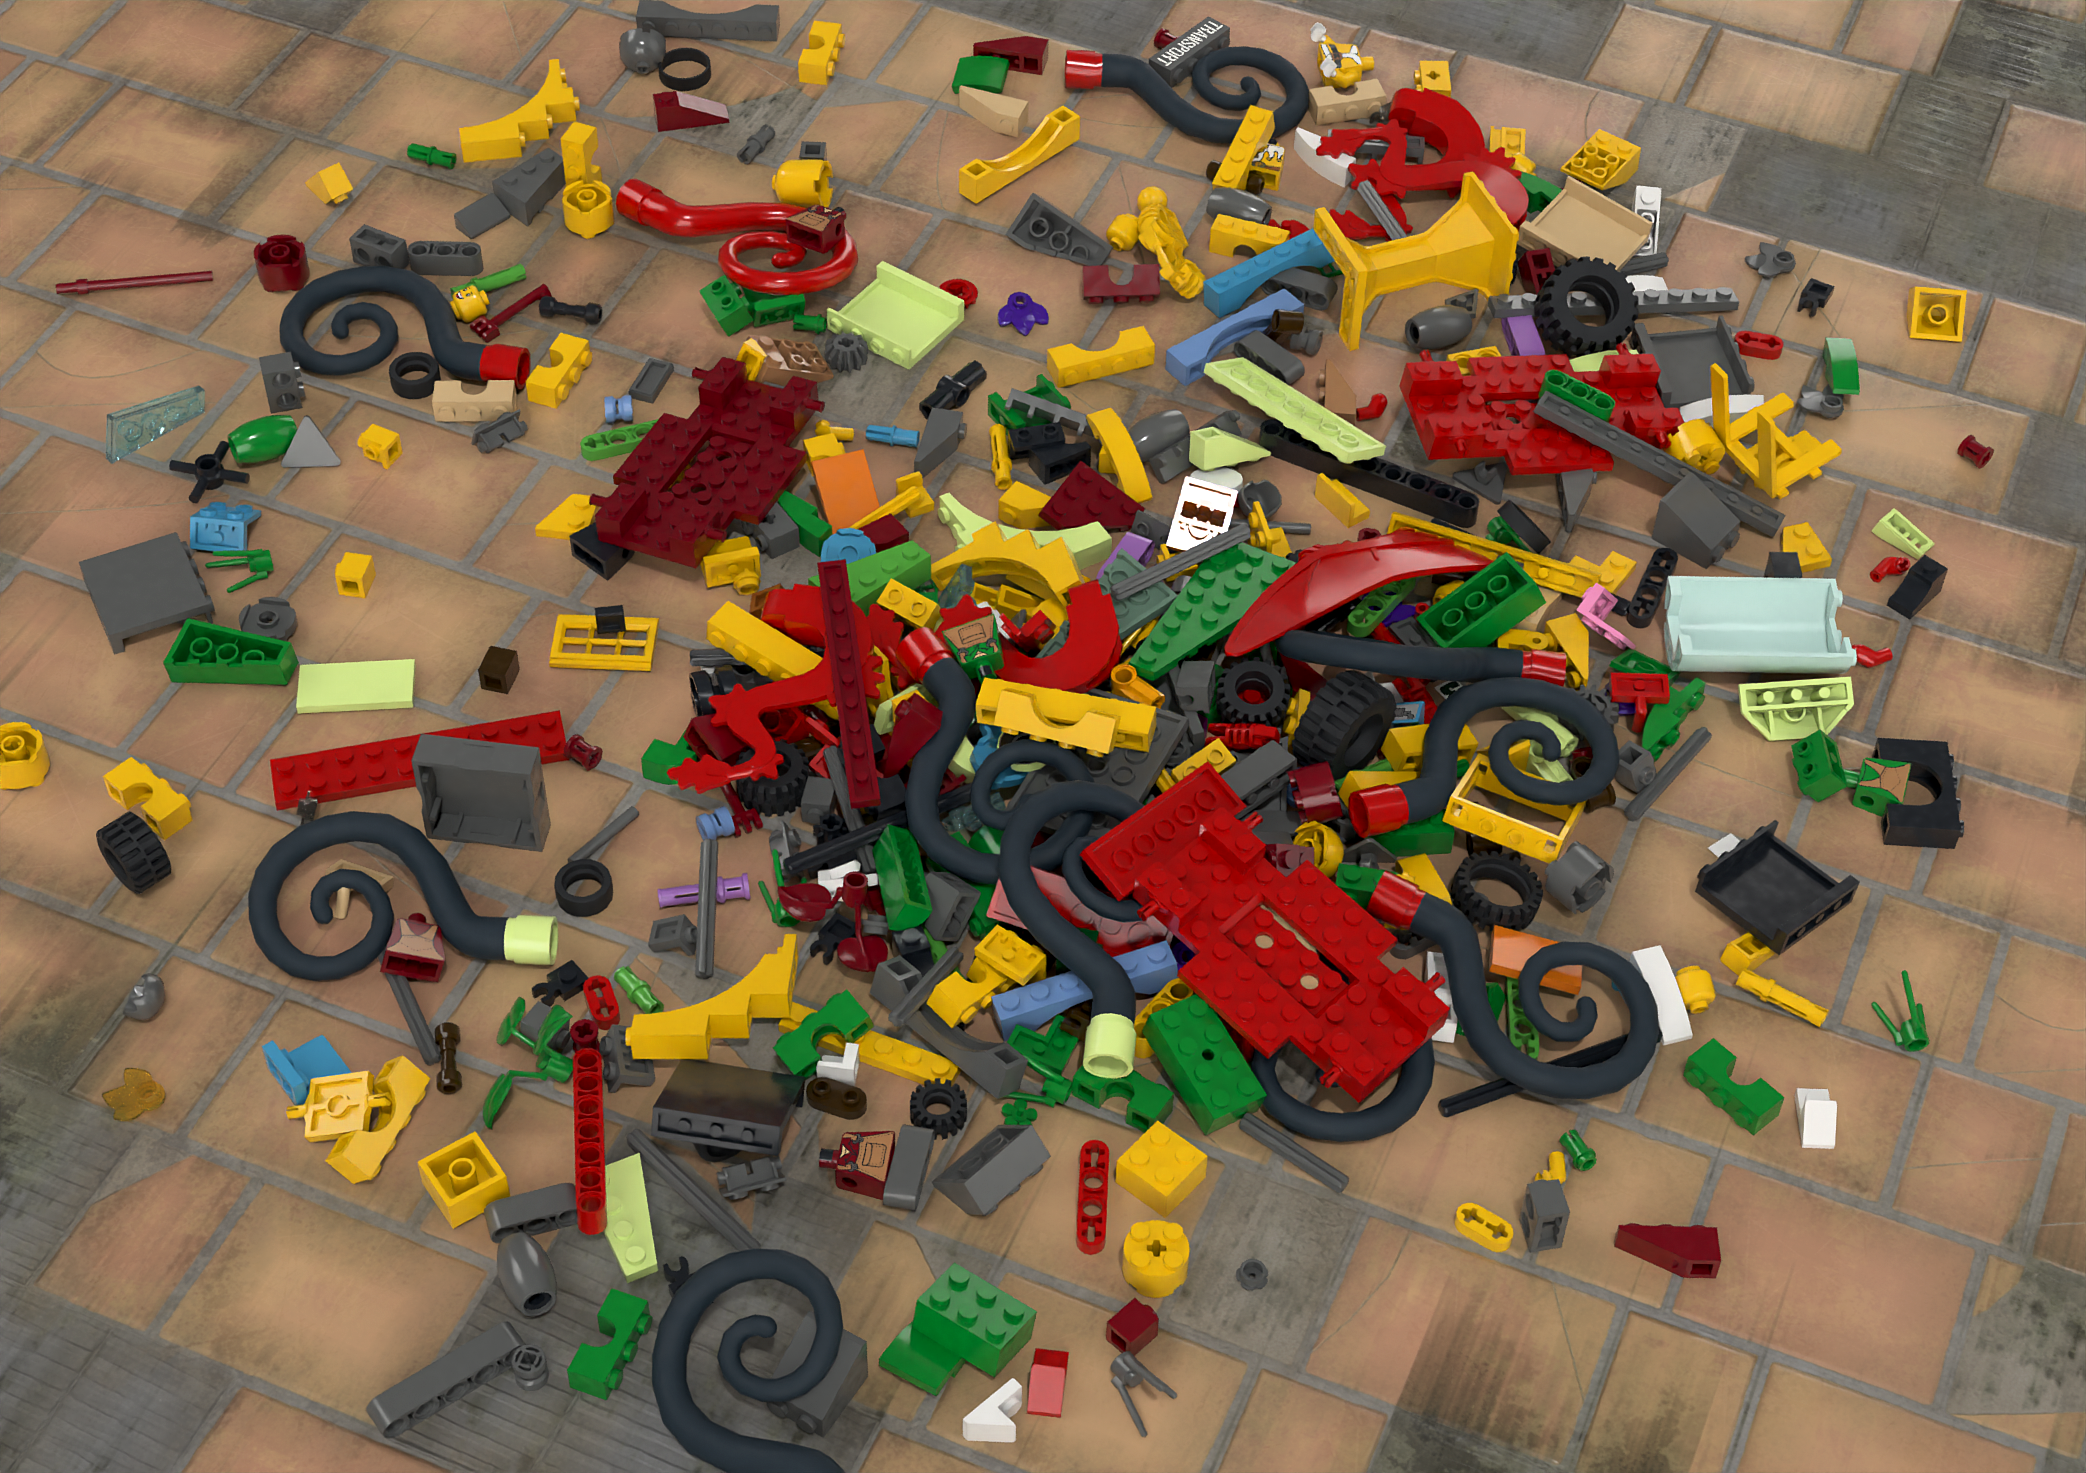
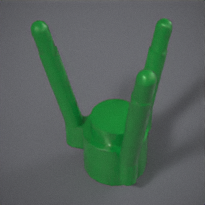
[1485,516,1532,553]
[205,549,273,593]
[758,849,807,927]
[1871,970,1930,1052]
[1004,1054,1073,1108]

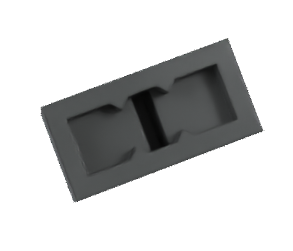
[349,224,410,269]
[259,352,306,414]
[1519,1179,1570,1253]

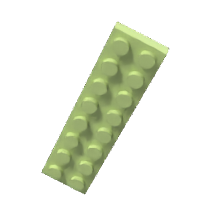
[1204,357,1386,464]

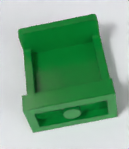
[988,374,1071,436]

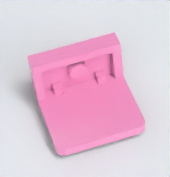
[1577,583,1636,651]

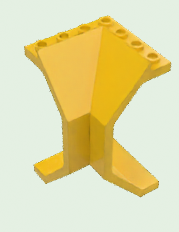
[1313,171,1519,351]

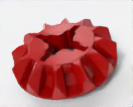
[939,279,978,309]

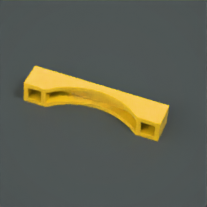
[959,106,1080,204]

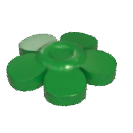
[1001,1099,1038,1125]

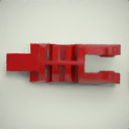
[1392,677,1438,724]
[1204,723,1281,749]

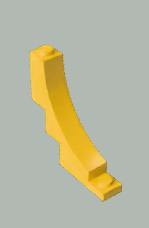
[625,934,799,1059]

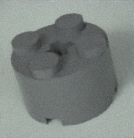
[1545,841,1614,914]

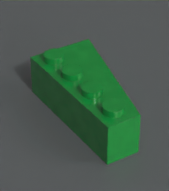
[163,618,299,685]

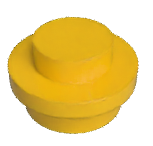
[733,571,761,595]

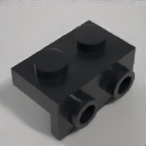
[1008,422,1066,460]

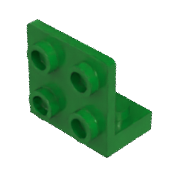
[741,286,805,327]

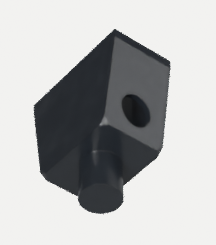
[569,522,635,581]

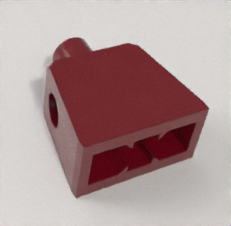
[683,714,748,767]

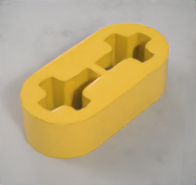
[1455,1203,1514,1252]

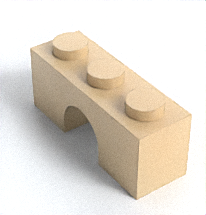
[1308,79,1386,126]
[432,380,517,422]

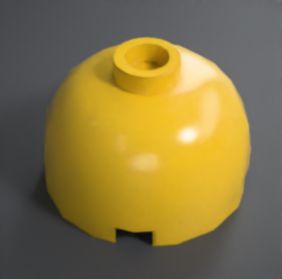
[1293,821,1344,878]

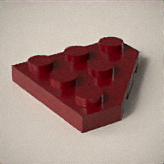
[1038,461,1145,531]

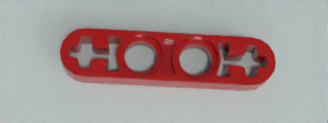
[1076,1140,1109,1255]

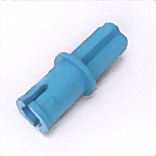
[866,425,920,448]

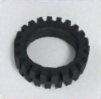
[1451,851,1543,932]

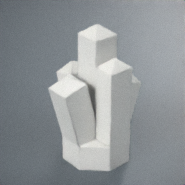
[818,860,879,902]

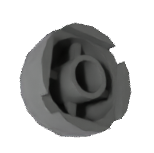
[619,28,666,74]

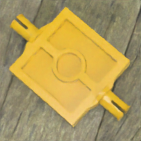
[286,1071,391,1142]

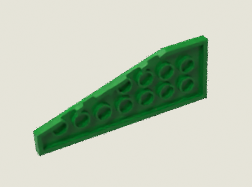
[1128,542,1296,681]

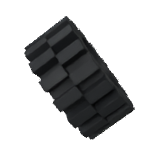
[910,1078,967,1140]

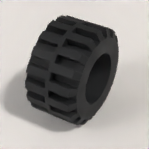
[1216,657,1290,728]
[735,738,810,817]
[96,811,171,894]

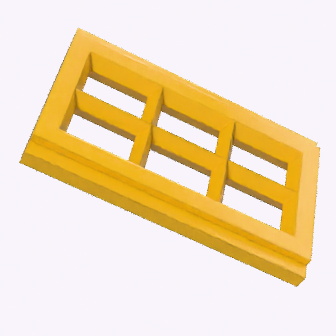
[549,614,659,671]

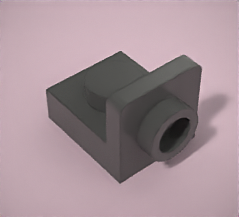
[648,914,697,956]

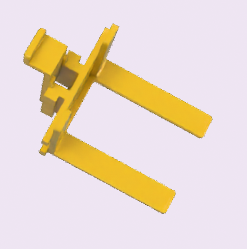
[1710,363,1842,500]

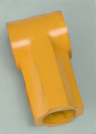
[1111,664,1165,709]

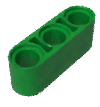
[1538,370,1615,423]

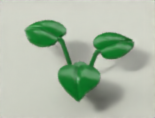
[483,997,573,1130]

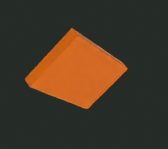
[810,449,880,534]
[1489,925,1582,995]

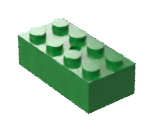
[1416,552,1546,648]
[1142,994,1267,1136]

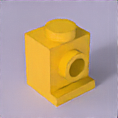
[358,424,403,470]

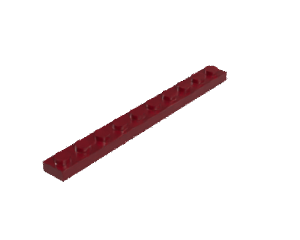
[817,559,881,809]

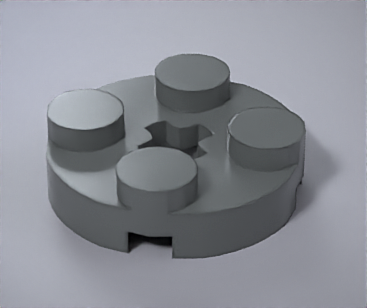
[239,597,297,641]

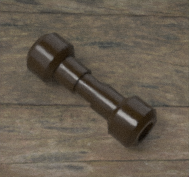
[1206,160,1265,195]
[435,1022,462,1094]

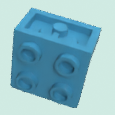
[190,502,261,551]
[262,1035,352,1105]

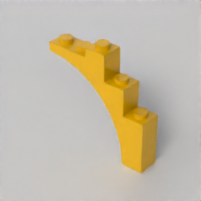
[459,59,580,163]
[931,521,1085,609]

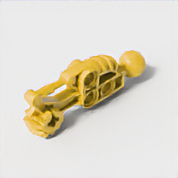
[1137,186,1206,299]

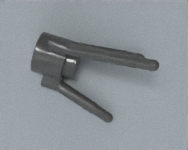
[1110,1351,1177,1437]

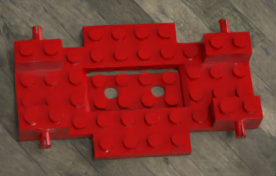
[1399,343,1685,475]
[1133,806,1450,1103]

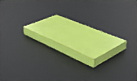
[296,659,416,714]

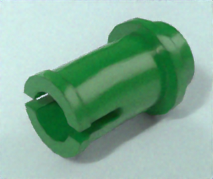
[793,313,827,335]
[1559,1130,1597,1171]

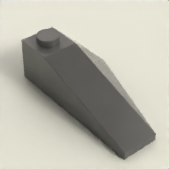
[1006,193,1114,266]

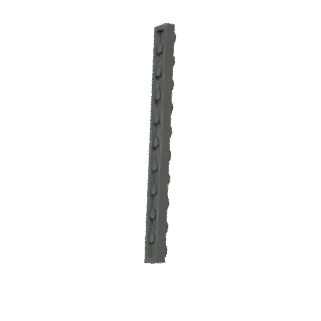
[1487,287,1740,318]
[1533,391,1786,537]

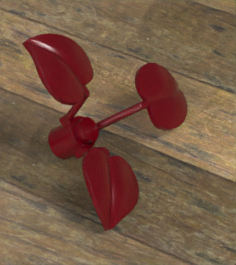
[777,871,888,972]

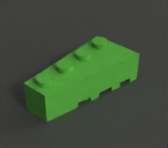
[808,540,931,617]

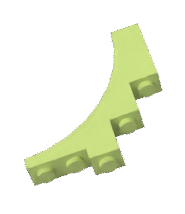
[938,493,1112,570]

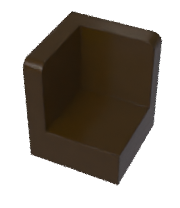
[478,646,520,694]

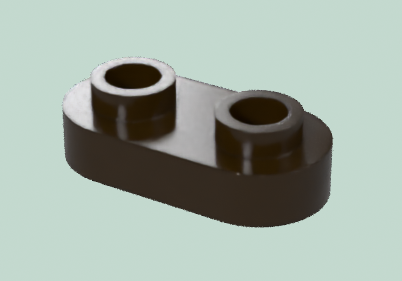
[806,1077,867,1120]

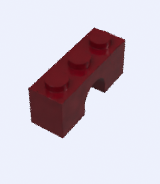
[1081,264,1160,304]

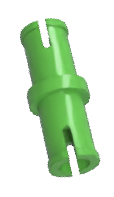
[614,966,664,1014]

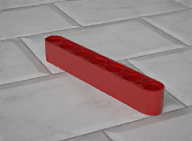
[573,1048,607,1235]

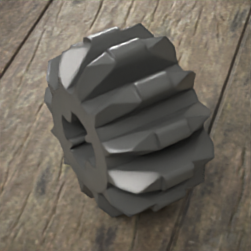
[824,331,868,373]

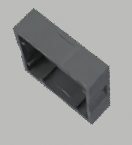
[411,734,551,852]

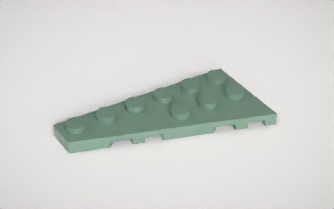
[1036,548,1178,658]

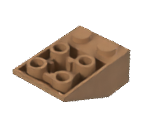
[746,335,834,387]

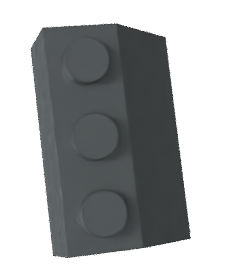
[932,1125,1051,1216]

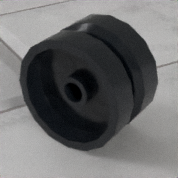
[689,664,737,717]

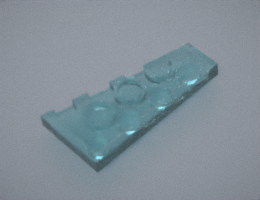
[106,385,205,464]

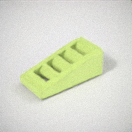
[1871,508,1935,560]

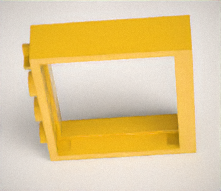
[1442,753,1587,864]

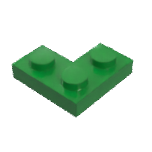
[1007,1014,1080,1076]

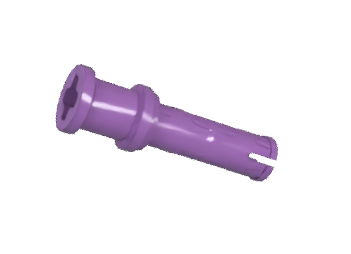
[658,873,751,908]

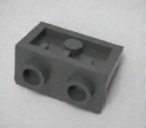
[599,1024,655,1093]

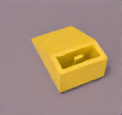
[1560,129,1641,190]

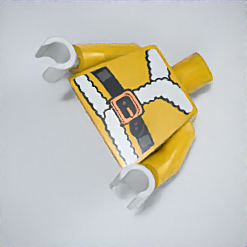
[1311,22,1374,89]

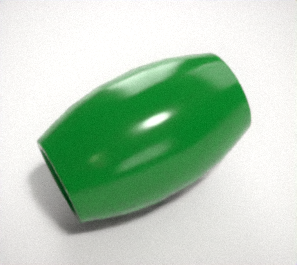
[227,415,297,463]

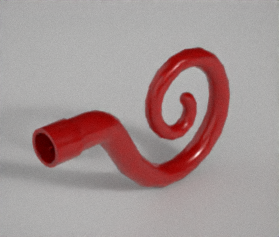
[616,178,858,295]

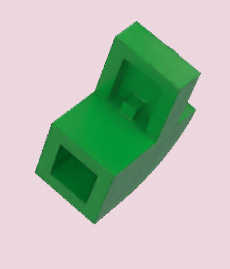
[641,728,698,785]

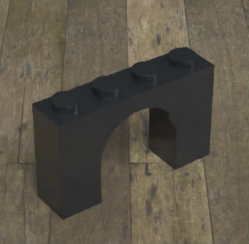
[1872,738,1964,849]

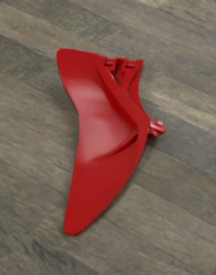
[1224,527,1493,657]

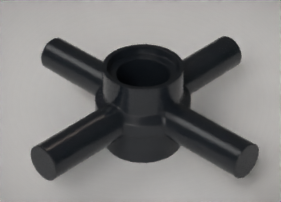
[169,441,250,503]

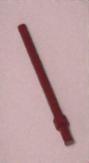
[56,271,213,295]

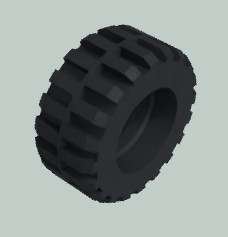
[1534,256,1639,358]
[1292,670,1397,781]

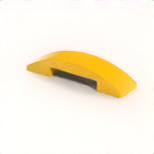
[1086,408,1153,504]

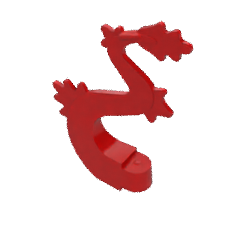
[1329,88,1485,242]
[1316,119,1529,232]
[866,579,1123,694]
[667,584,885,794]

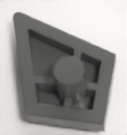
[1445,289,1479,319]

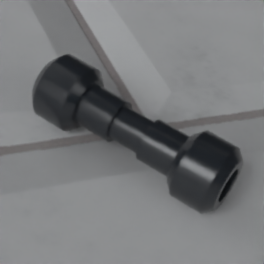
[539,296,603,324]
[1305,597,1362,632]

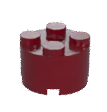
[254,234,310,292]
[1287,761,1343,825]

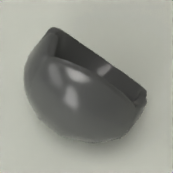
[1238,480,1282,519]
[123,973,165,1020]

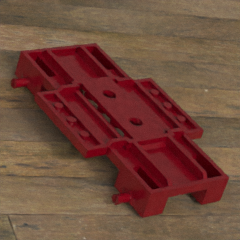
[589,357,825,569]

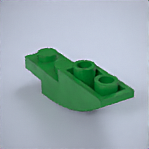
[1640,677,1706,762]

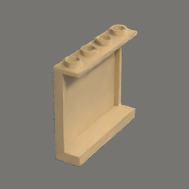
[1517,176,1653,272]

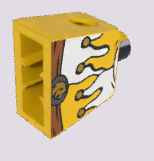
[1248,139,1285,191]

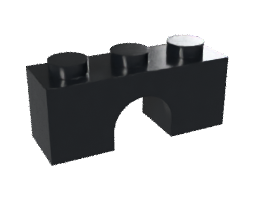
[837,724,906,821]

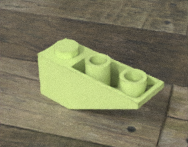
[1189,427,1271,471]

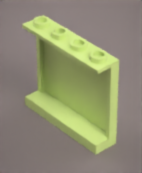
[827,261,964,370]

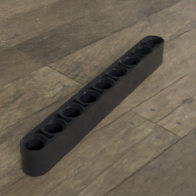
[1259,419,1480,528]

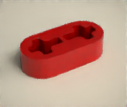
[1734,330,1784,360]
[583,975,620,1030]

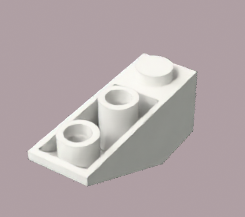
[1632,186,1661,257]

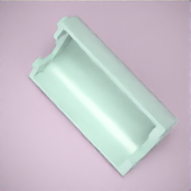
[1664,576,1857,674]

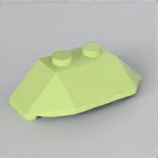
[1738,676,1854,741]

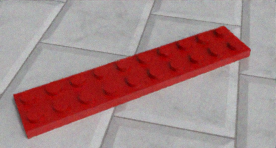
[270,710,569,811]

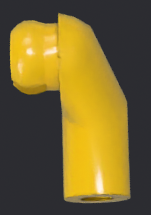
[815,420,854,441]
[1534,1151,1566,1184]

